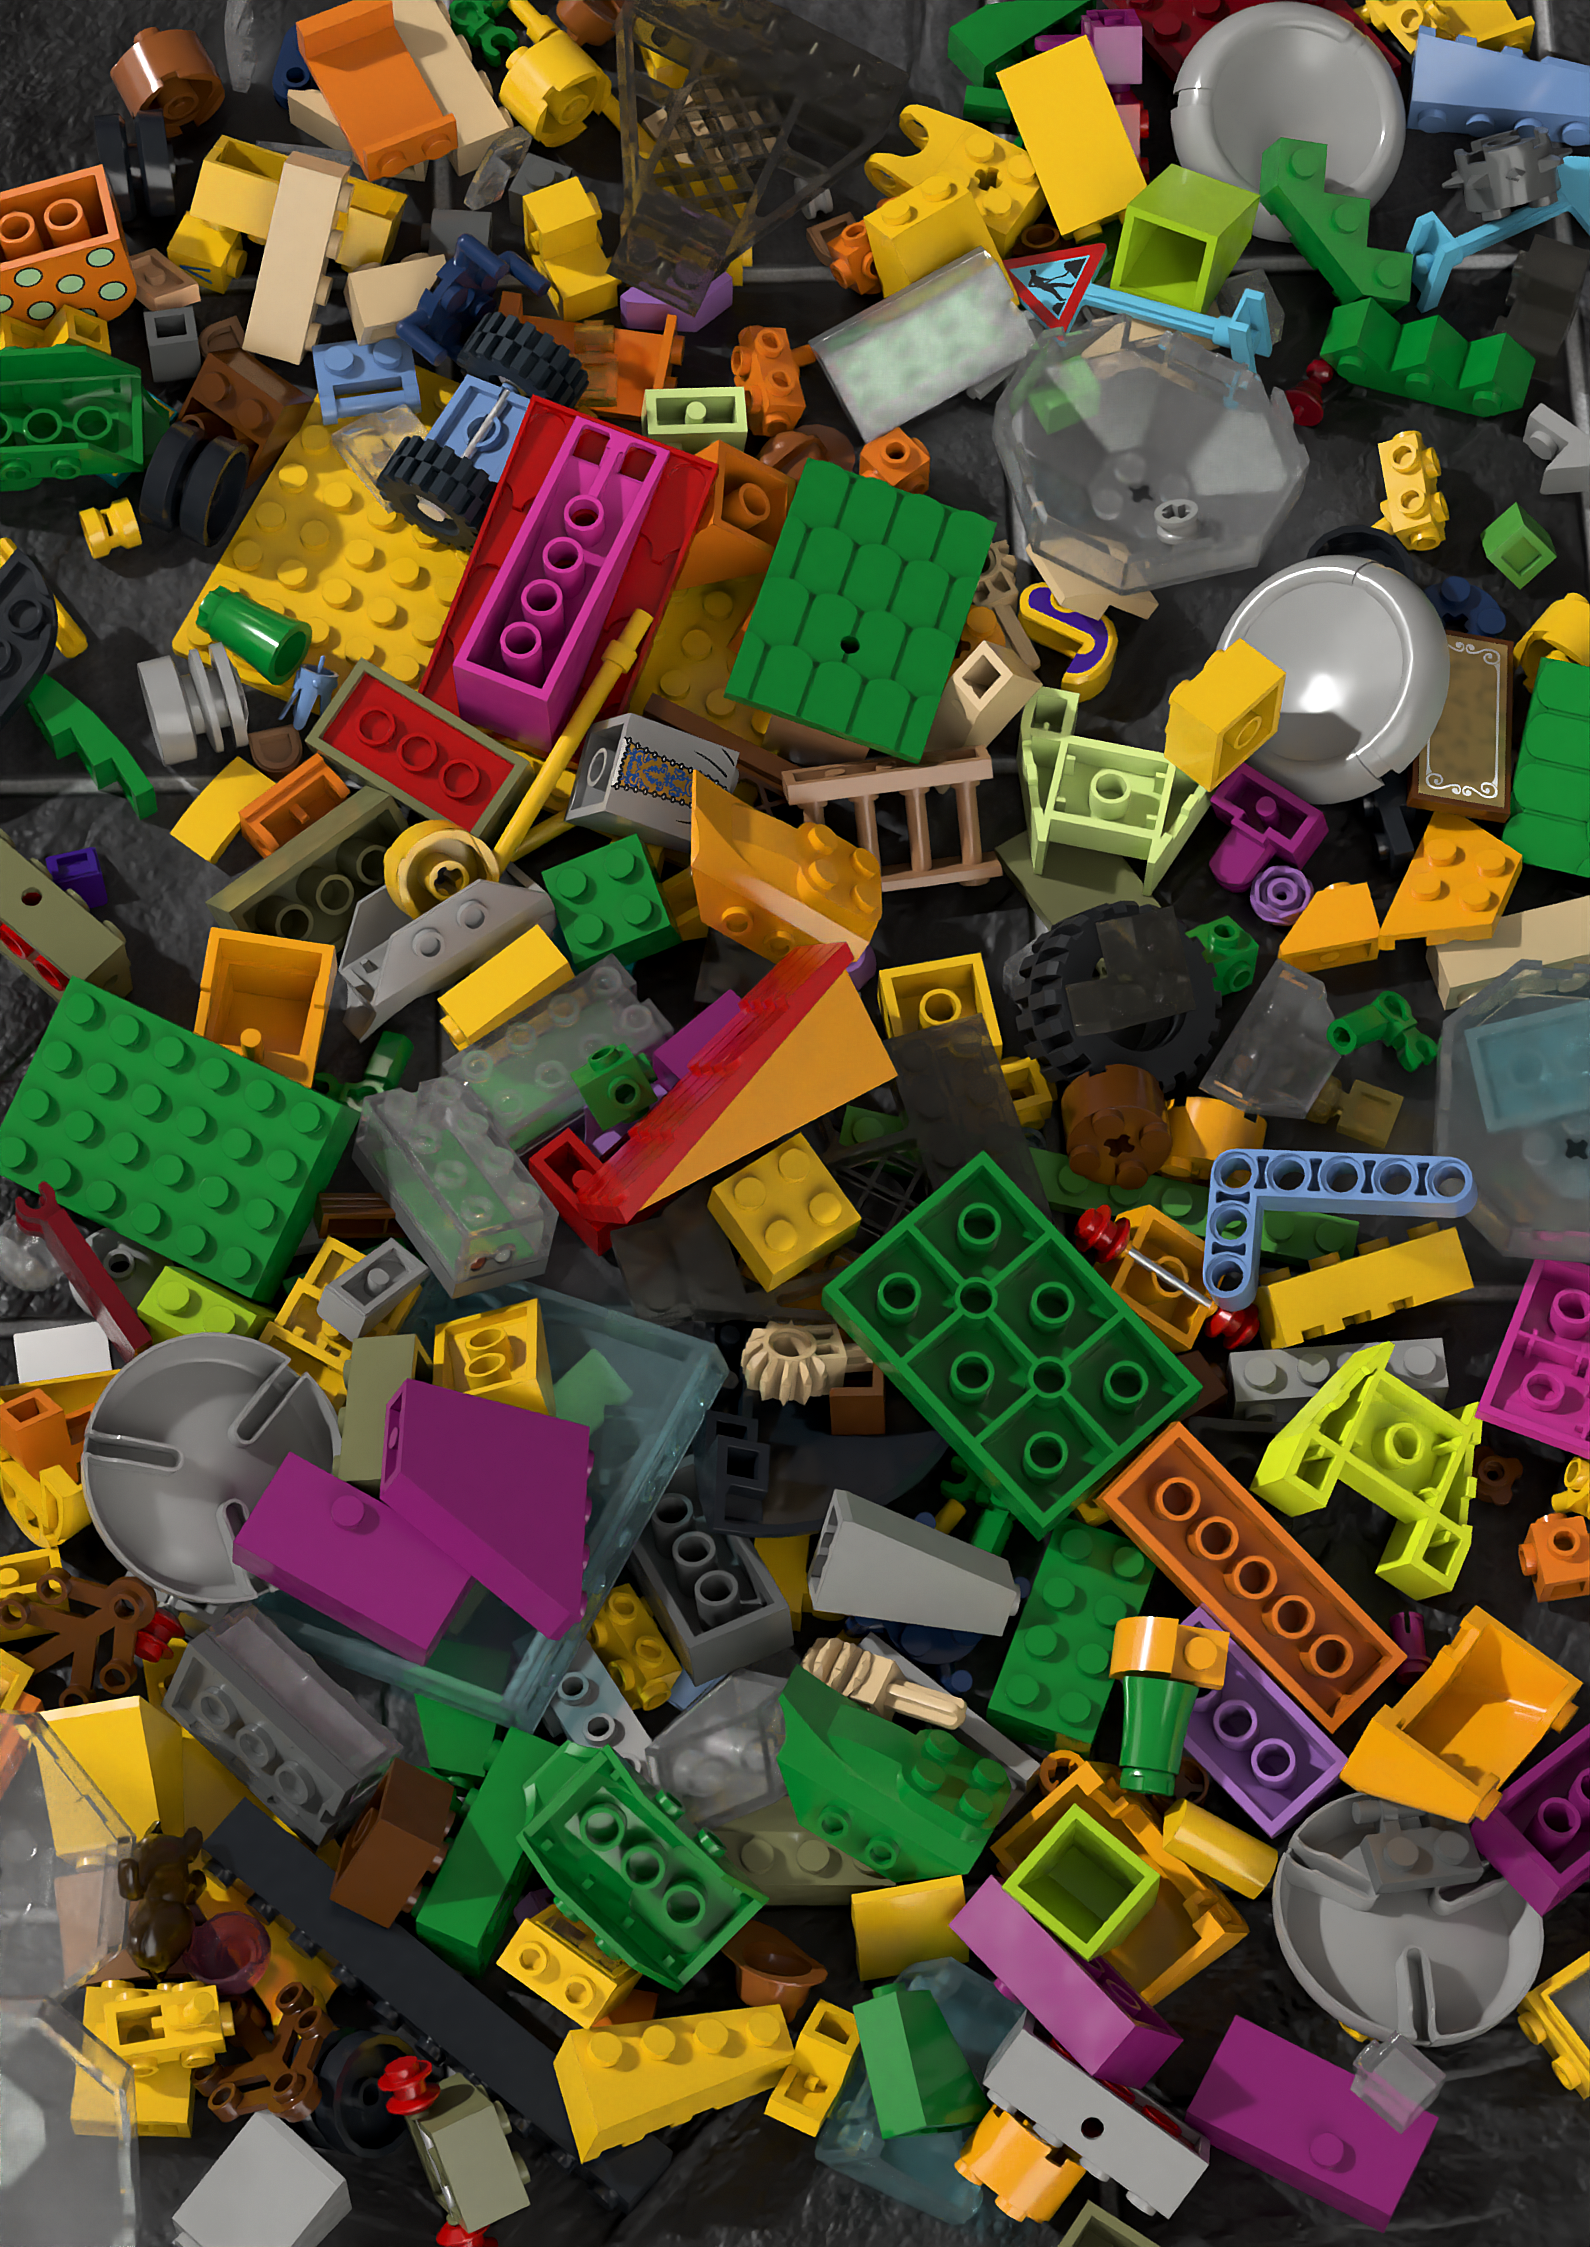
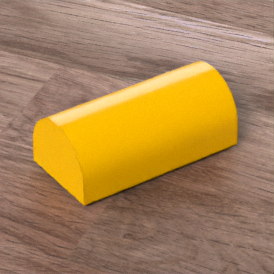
[1162,1798,1278,1900]

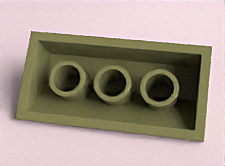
[205,786,410,953]
[680,1796,897,1905]

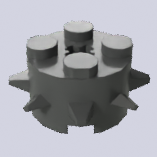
[1442,127,1573,221]

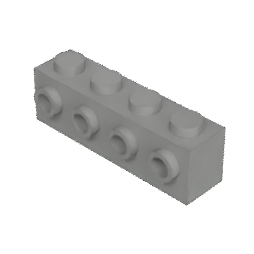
[1225,1338,1449,1426]
[512,1623,681,1801]

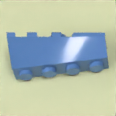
[1406,25,1590,146]

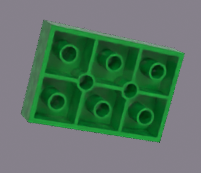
[0,975,362,1304]
[821,1150,1203,1542]

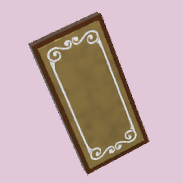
[1407,629,1514,823]

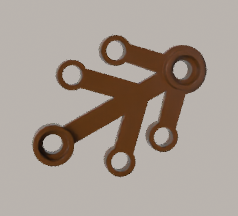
[0,1567,157,1708]
[190,1981,333,2122]

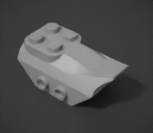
[338,861,558,1043]

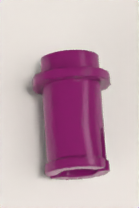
[1389,1612,1433,1685]

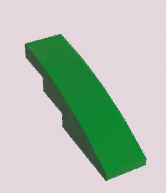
[23,673,158,820]

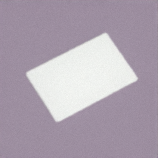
[13,1322,112,1383]

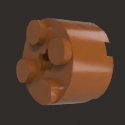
[110,27,225,138]

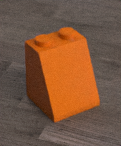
[674,439,796,591]

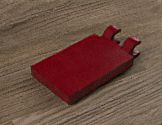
[15,1181,153,1364]

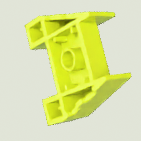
[1249,1341,1483,1601]

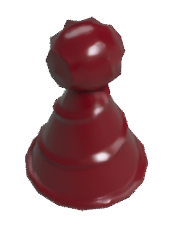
[1278,358,1334,426]

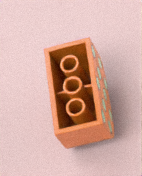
[0,164,137,330]

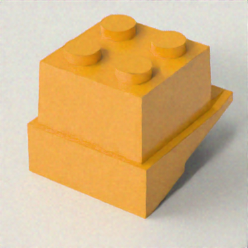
[194,927,338,1088]

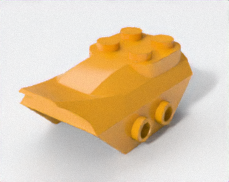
[691,769,882,965]

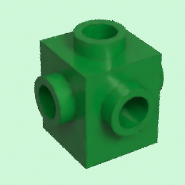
[1185,915,1259,996]
[570,1043,659,1132]

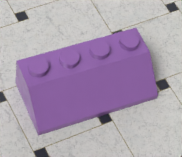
[1120,1606,1348,1839]

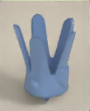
[278,655,339,730]

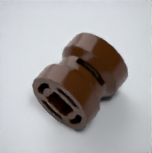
[1150,1756,1209,1819]

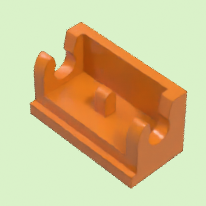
[238,753,351,859]

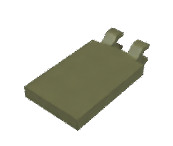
[994,830,1165,992]

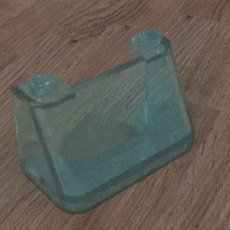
[815,1956,1027,2225]

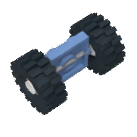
[376,312,589,552]

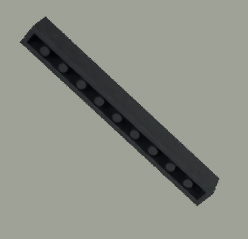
[201,1797,673,2215]

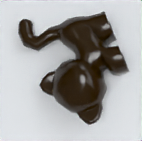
[117,1821,207,1983]

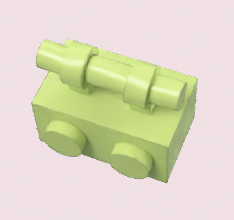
[641,387,748,455]

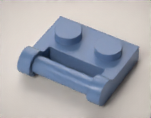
[312,338,422,426]

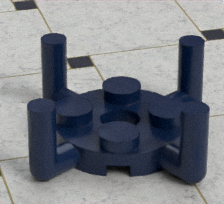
[396,233,551,368]
[843,1512,1032,1698]

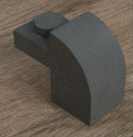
[143,304,202,384]

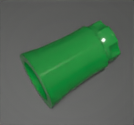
[196,586,312,685]
[1119,1676,1200,1797]

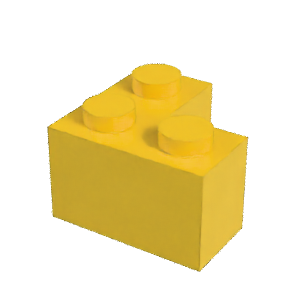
[523,176,622,322]

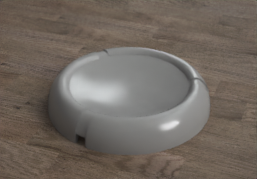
[1171,1,1406,243]
[1215,555,1450,804]
[80,1332,342,1604]
[1272,1792,1544,2047]

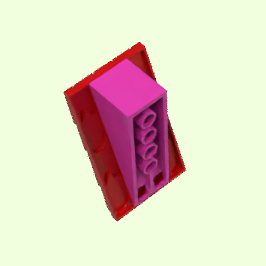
[418,394,719,770]

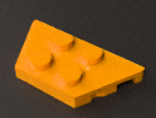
[1378,811,1522,951]

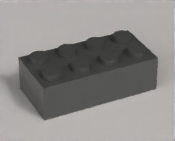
[600,1454,794,1687]

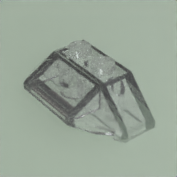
[1199,958,1342,1120]

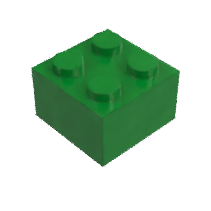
[541,833,683,981]

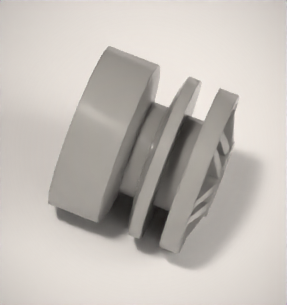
[137,642,249,767]

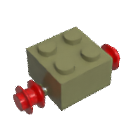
[378,2056,531,2247]

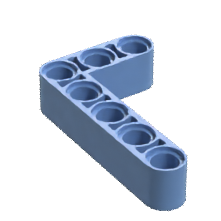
[1203,1148,1478,1312]

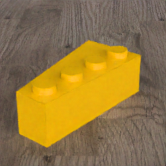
[1252,1221,1474,1350]
[553,2004,795,2164]

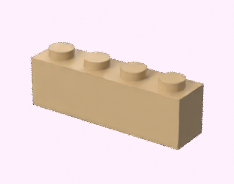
[391,0,515,176]
[242,151,355,365]
[1426,895,1590,1011]

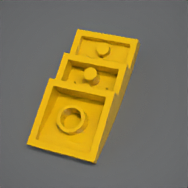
[258,1235,423,1416]

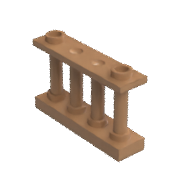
[781,744,1003,892]

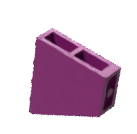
[380,1378,594,1641]

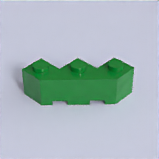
[1259,137,1413,315]
[1320,297,1536,417]

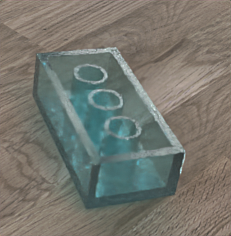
[1464,999,1590,1137]

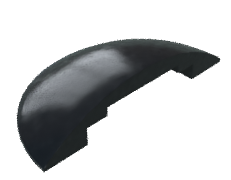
[691,1112,949,1538]

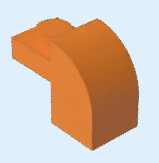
[0,1388,95,1483]

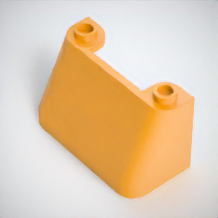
[1339,1605,1583,1824]
[990,1761,1250,2007]

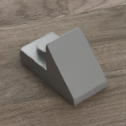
[1523,403,1590,495]

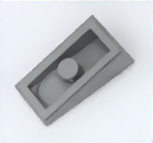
[316,1238,431,1342]

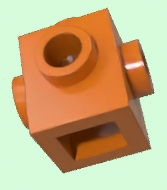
[859,426,931,495]
[1519,1513,1590,1603]

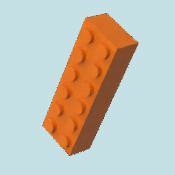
[1092,1421,1408,1734]

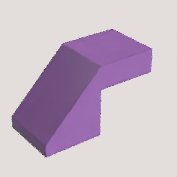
[620,265,733,332]

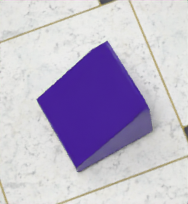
[45,847,108,908]

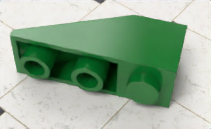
[947,0,1097,88]

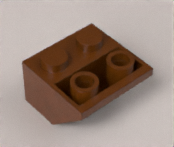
[175,347,314,489]

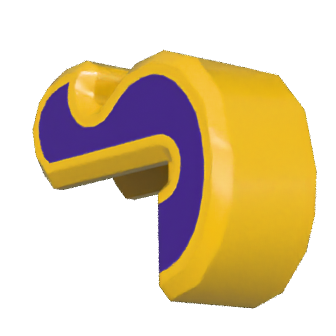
[1018,582,1118,703]

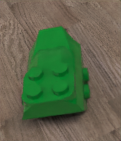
[0,343,170,492]
[776,1664,1012,1882]
[515,1740,770,1992]

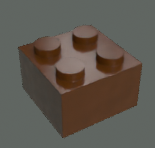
[329,1757,456,1929]

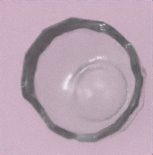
[0,1215,64,1291]

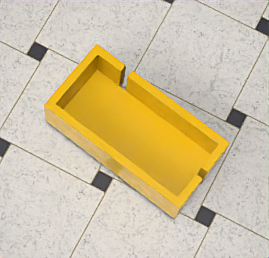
[189,135,408,273]

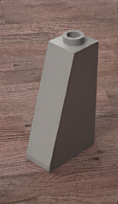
[806,1489,1021,1636]

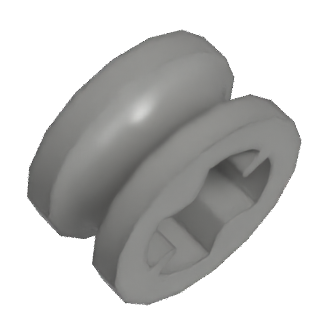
[794,170,833,220]
[1154,499,1202,545]

